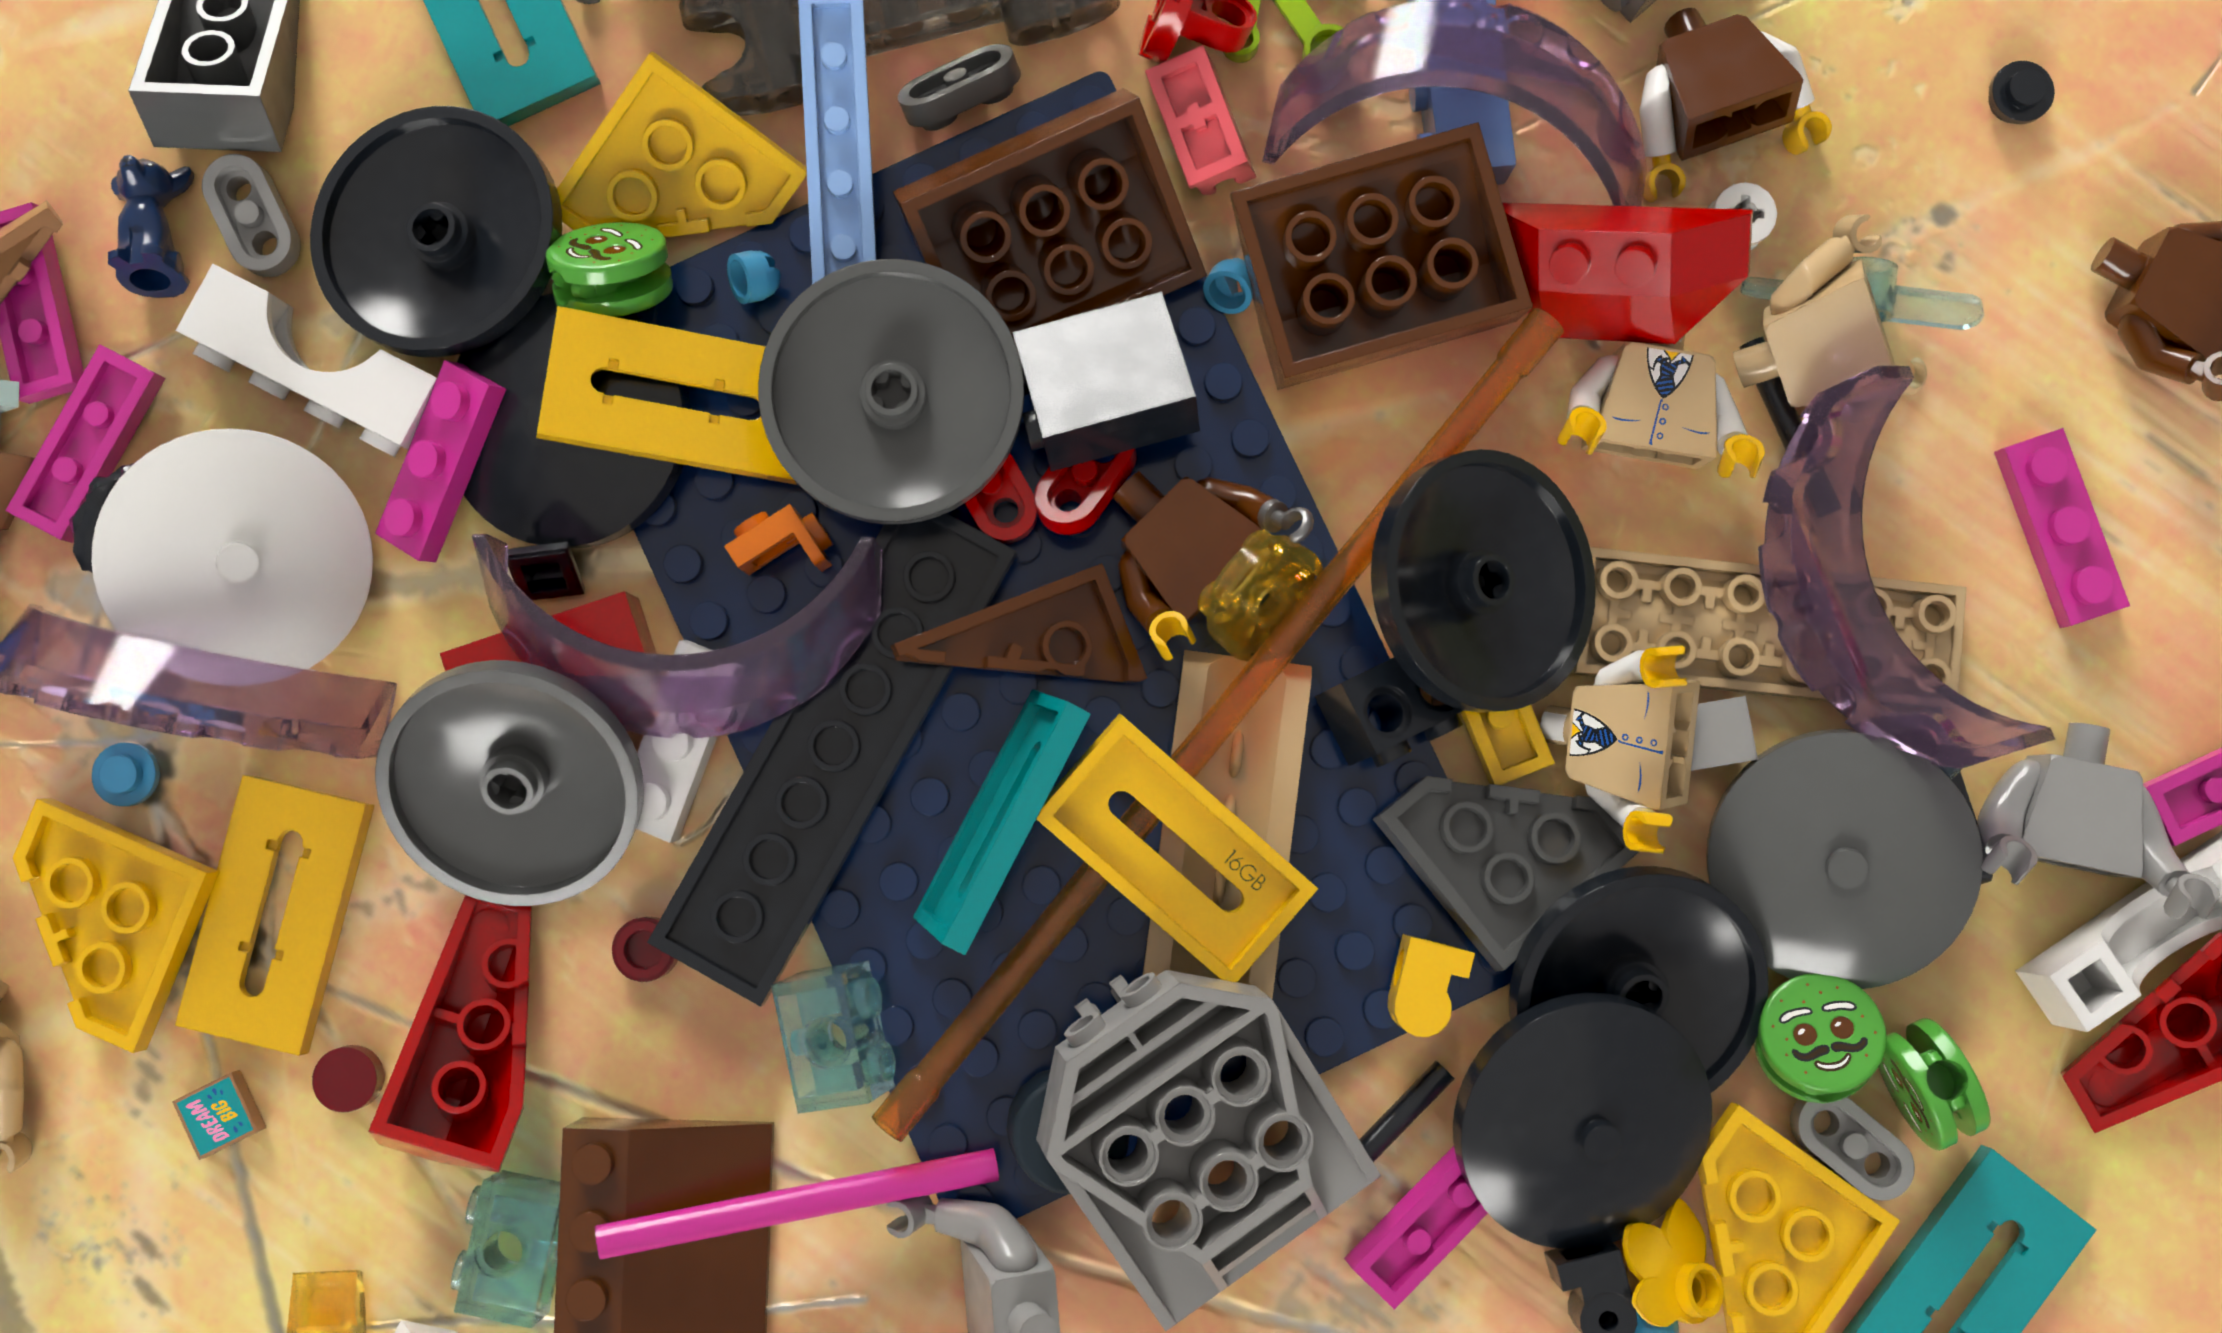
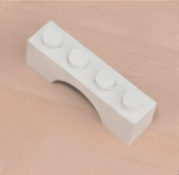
[175,264,437,457]
[2016,831,2222,1032]

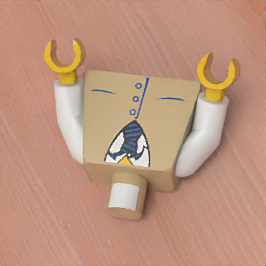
[1557,335,1765,478]
[1540,646,1700,854]

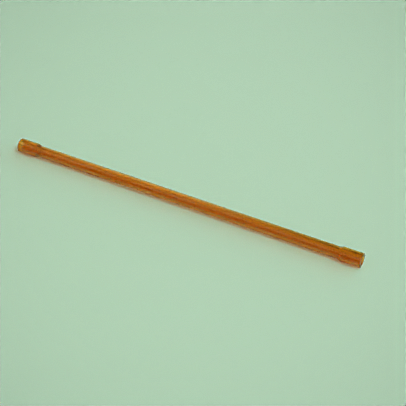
[871,308,1564,1142]

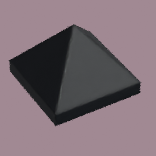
[504,542,585,602]

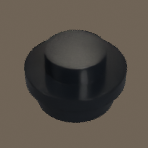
[1988,61,2055,124]

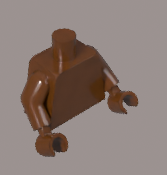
[2091,221,2222,401]

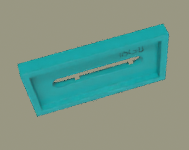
[423,0,601,126]
[913,689,1091,955]
[1842,1145,2097,1333]

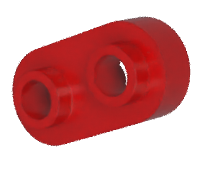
[1034,449,1137,535]
[965,453,1038,544]

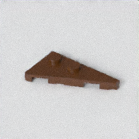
[890,563,1147,683]

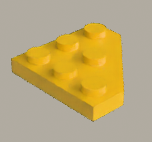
[557,51,807,238]
[12,798,219,1053]
[1698,1102,1900,1333]

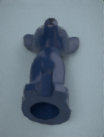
[108,155,194,298]

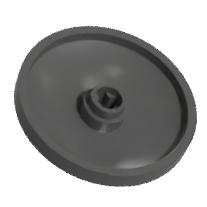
[758,259,1024,524]
[375,660,644,906]
[1706,729,1983,989]

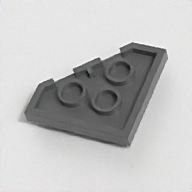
[1373,776,1640,972]

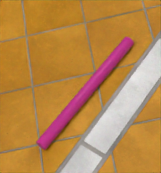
[595,1148,999,1260]

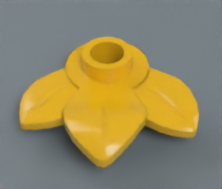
[1622,1198,1724,1327]

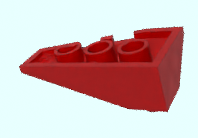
[368,895,532,1172]
[2061,932,2222,1133]

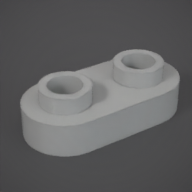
[202,154,301,277]
[1790,1098,1915,1201]

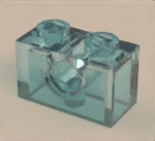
[771,960,896,1114]
[451,1170,560,1328]

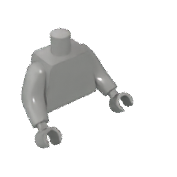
[1977,723,2220,919]
[887,1195,1060,1333]

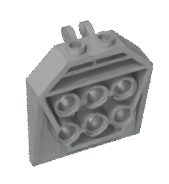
[1036,970,1381,1331]

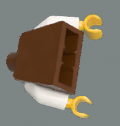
[1640,8,1832,203]

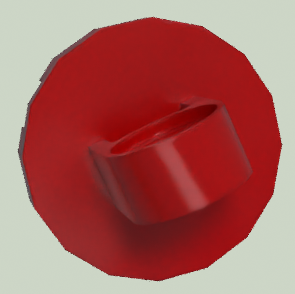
[1138,0,1257,64]

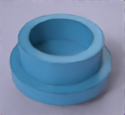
[92,743,160,807]

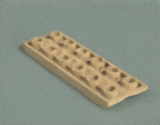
[1574,547,1967,713]
[1143,650,1312,999]

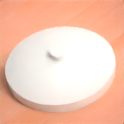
[91,428,373,689]

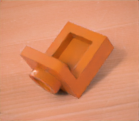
[724,504,833,575]

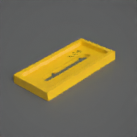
[536,306,796,485]
[1036,714,1318,982]
[175,775,375,1056]

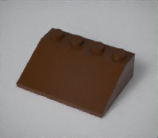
[892,88,1207,342]
[1230,122,1533,390]
[554,1117,774,1333]

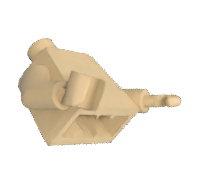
[1733,214,1927,420]

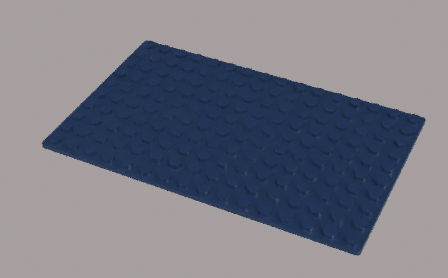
[633,71,1516,1219]

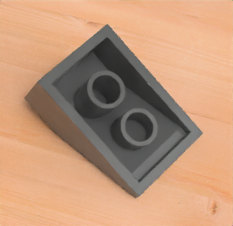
[128,0,300,152]

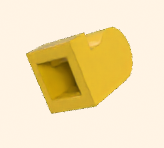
[1387,934,1475,1037]

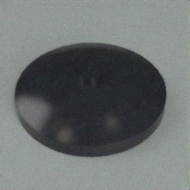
[310,106,563,357]
[456,294,691,549]
[1371,449,1596,712]
[1509,866,1769,1093]
[1453,993,1712,1249]

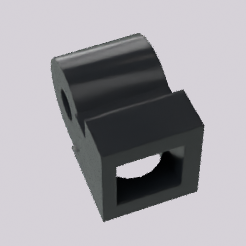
[1544,1243,1637,1333]

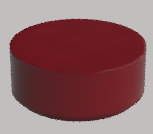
[612,917,678,982]
[312,1045,384,1112]

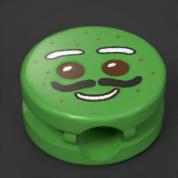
[546,222,673,317]
[1754,974,1887,1103]
[1878,1018,1991,1151]

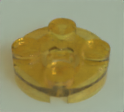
[1198,530,1323,661]

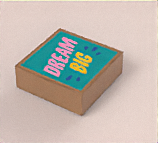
[172,1070,267,1160]

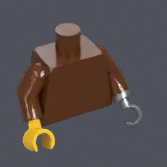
[1113,471,1314,661]

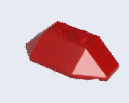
[1502,202,1753,344]

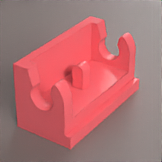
[1145,45,1257,195]

